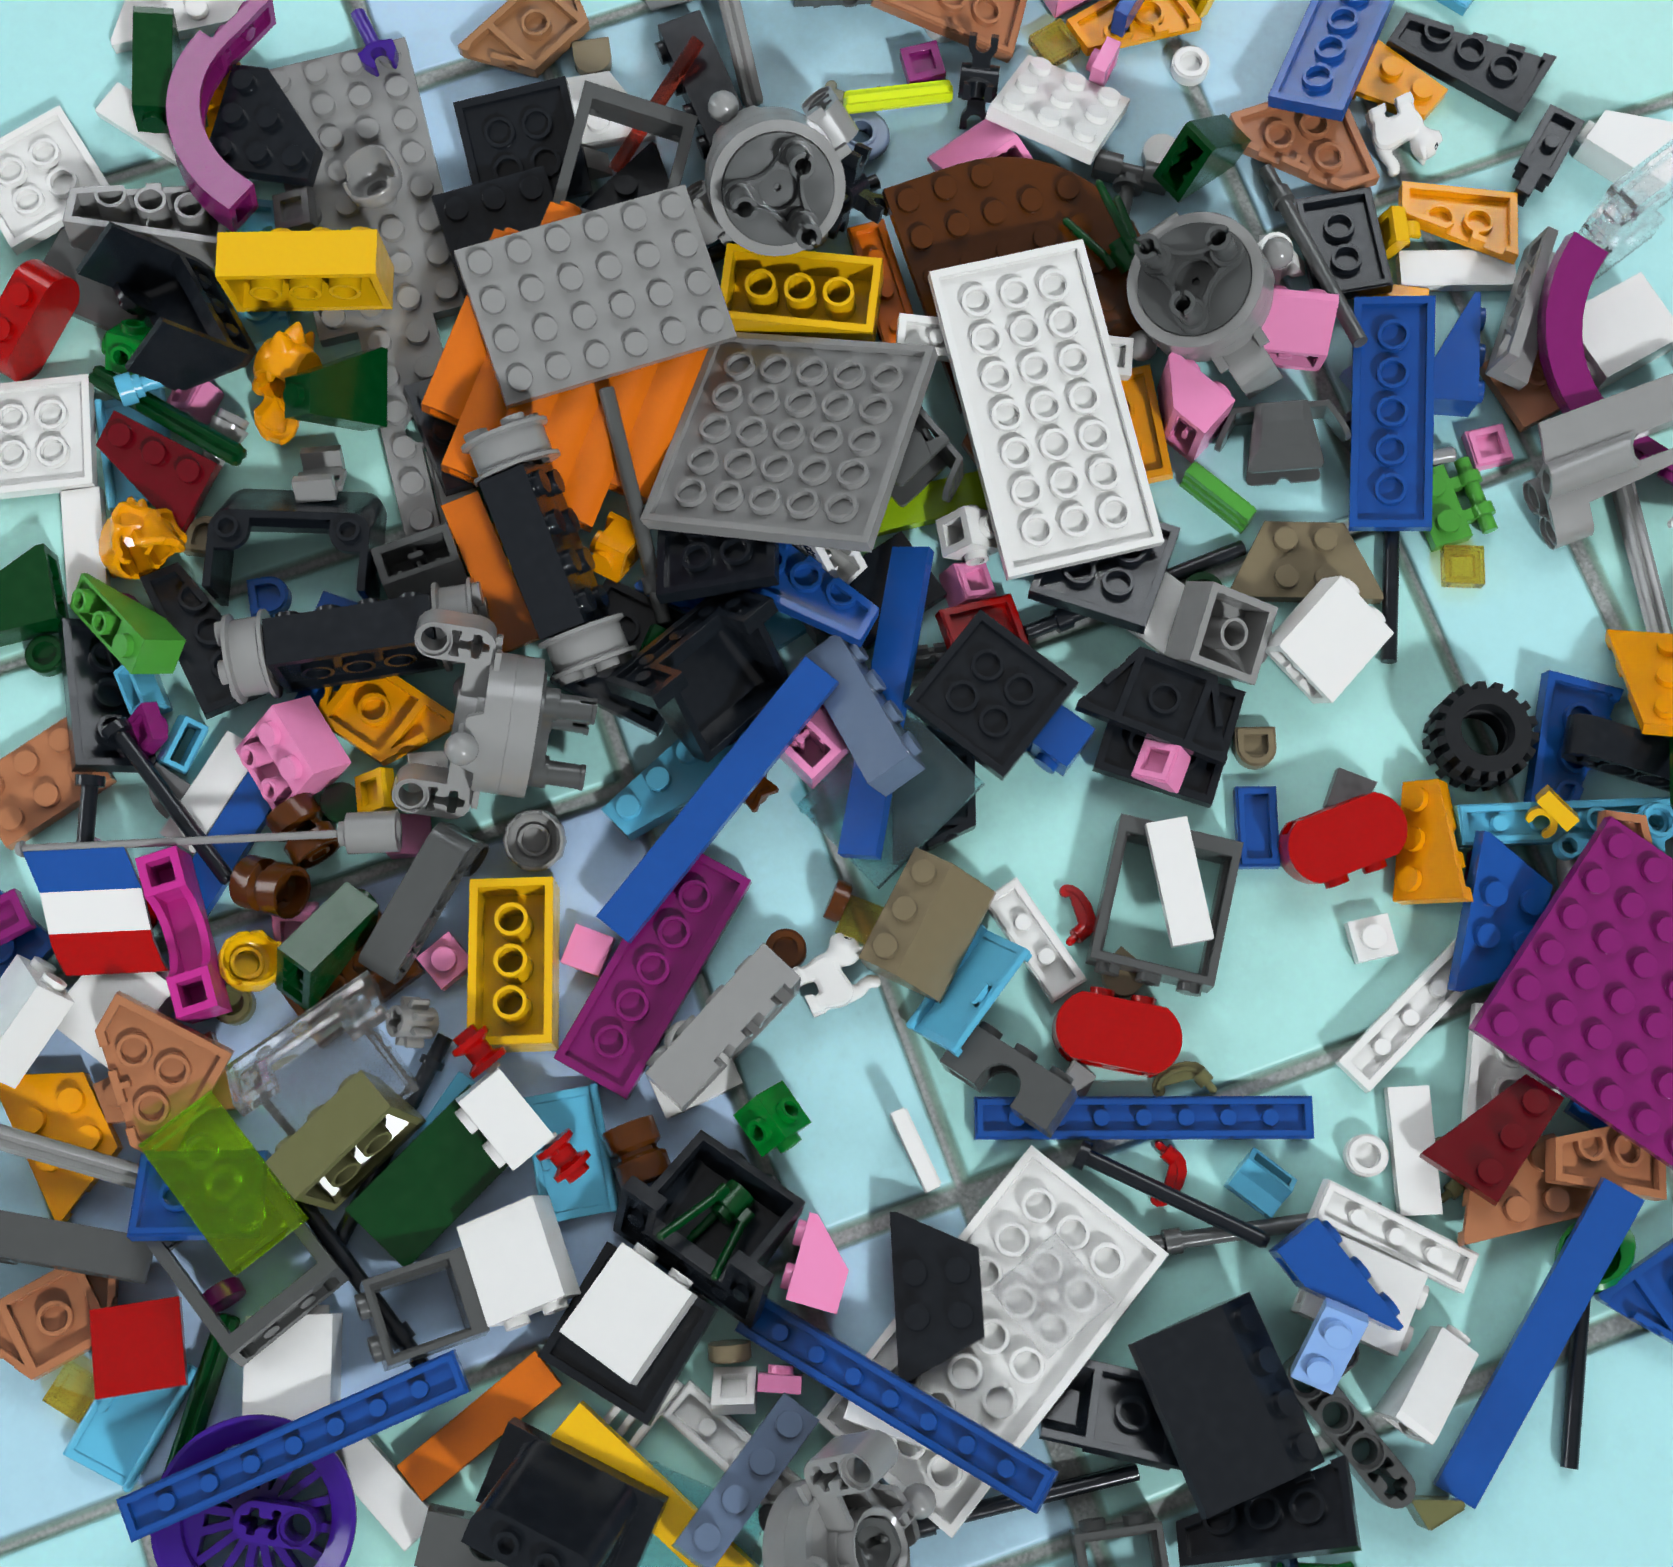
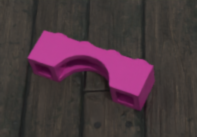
[135,846,232,1024]

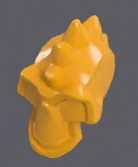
[252,322,322,446]
[99,496,187,580]

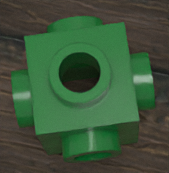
[102,319,152,377]
[733,1080,811,1157]

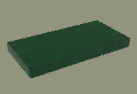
[345,1084,509,1266]

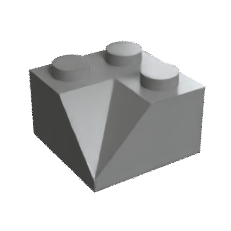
[1164,581,1278,685]

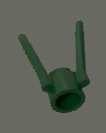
[1062,179,1141,275]
[656,1179,755,1281]

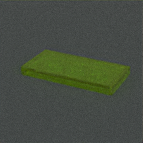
[138,1090,309,1277]

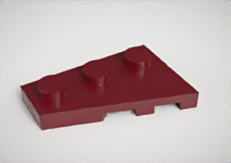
[96,410,222,533]
[1419,1074,1564,1206]

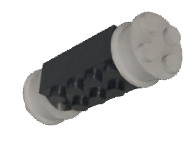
[461,412,637,687]
[214,577,490,704]

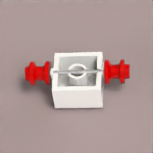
[451,1024,591,1184]

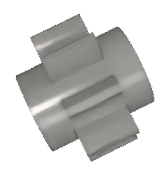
[386,996,439,1048]

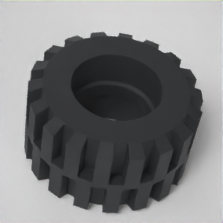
[1422,681,1539,792]

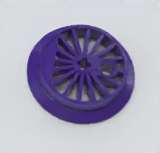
[150,1414,357,1567]

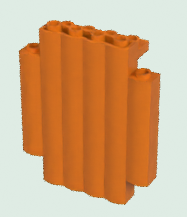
[421,201,709,533]

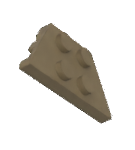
[1230,521,1384,604]

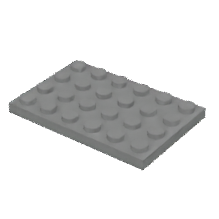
[454,184,737,409]

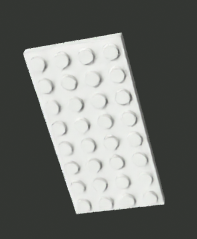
[928,239,1164,581]
[816,1145,1169,1538]

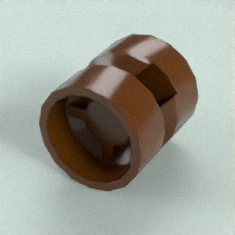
[265,793,341,870]
[229,855,311,919]
[601,1115,671,1190]

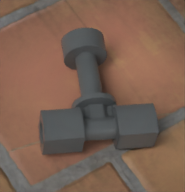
[1091,149,1166,225]

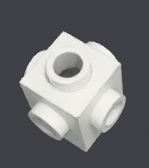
[935,505,999,566]

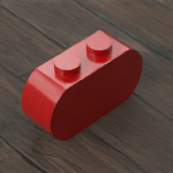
[0,259,80,382]
[1279,792,1408,889]
[1052,986,1182,1078]

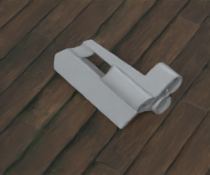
[1523,373,1673,550]

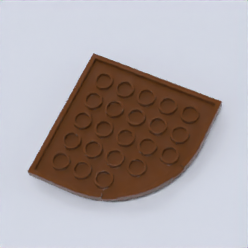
[882,157,1143,414]

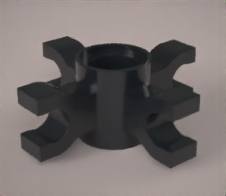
[958,32,1000,129]
[828,142,889,240]

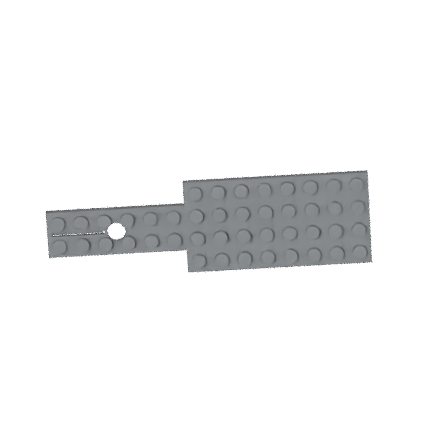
[269,37,477,537]

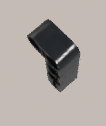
[1561,714,1670,792]

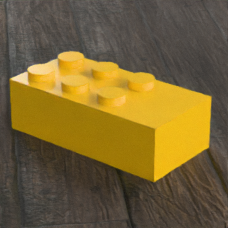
[215,226,394,312]
[720,243,884,342]
[467,876,560,1053]

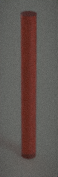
[608,35,705,173]

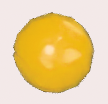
[217,930,282,992]

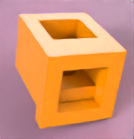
[589,511,640,583]

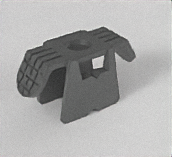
[1214,400,1351,486]
[891,406,964,507]

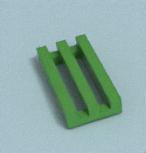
[1179,461,1257,534]

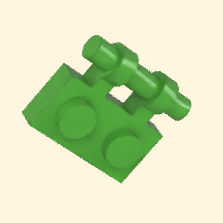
[1423,456,1498,552]

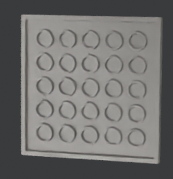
[640,332,938,553]

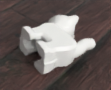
[1365,92,1443,177]
[792,932,881,1018]

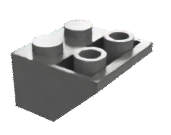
[370,523,469,599]

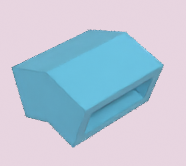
[113,665,173,716]
[156,715,209,776]
[1223,1147,1297,1219]

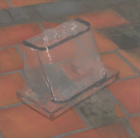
[225,970,419,1136]

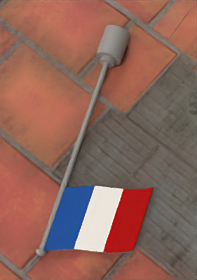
[14,810,402,976]

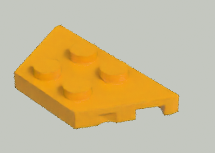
[318,676,454,766]
[0,1072,123,1222]

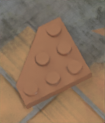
[1229,101,1380,193]
[95,991,235,1153]

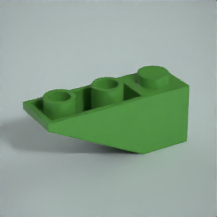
[70,573,186,674]

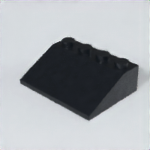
[1128,1292,1325,1519]

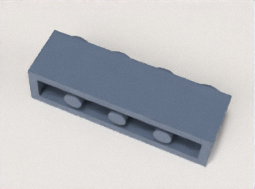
[799,635,926,797]
[672,1392,820,1567]

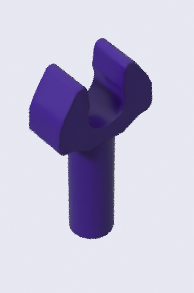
[351,8,399,77]

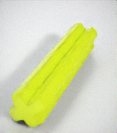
[843,80,953,114]

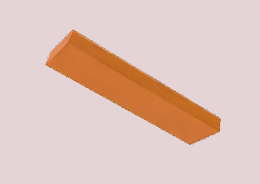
[847,219,914,343]
[441,491,540,653]
[396,1350,563,1502]

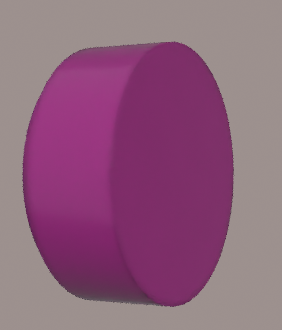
[203,1277,247,1313]

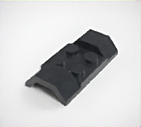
[1038,1360,1181,1471]

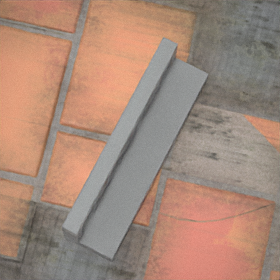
[1485,226,1558,391]

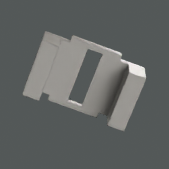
[291,445,347,503]

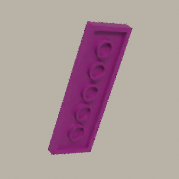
[553,854,752,1100]

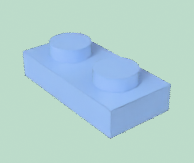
[1290,1297,1369,1395]

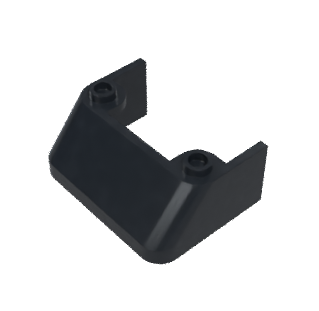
[76,221,257,390]
[202,489,387,606]

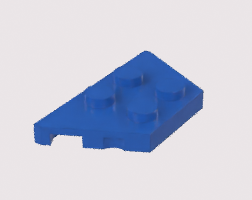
[1447,831,1553,992]
[1593,1238,1673,1344]

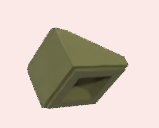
[1406,1495,1466,1531]

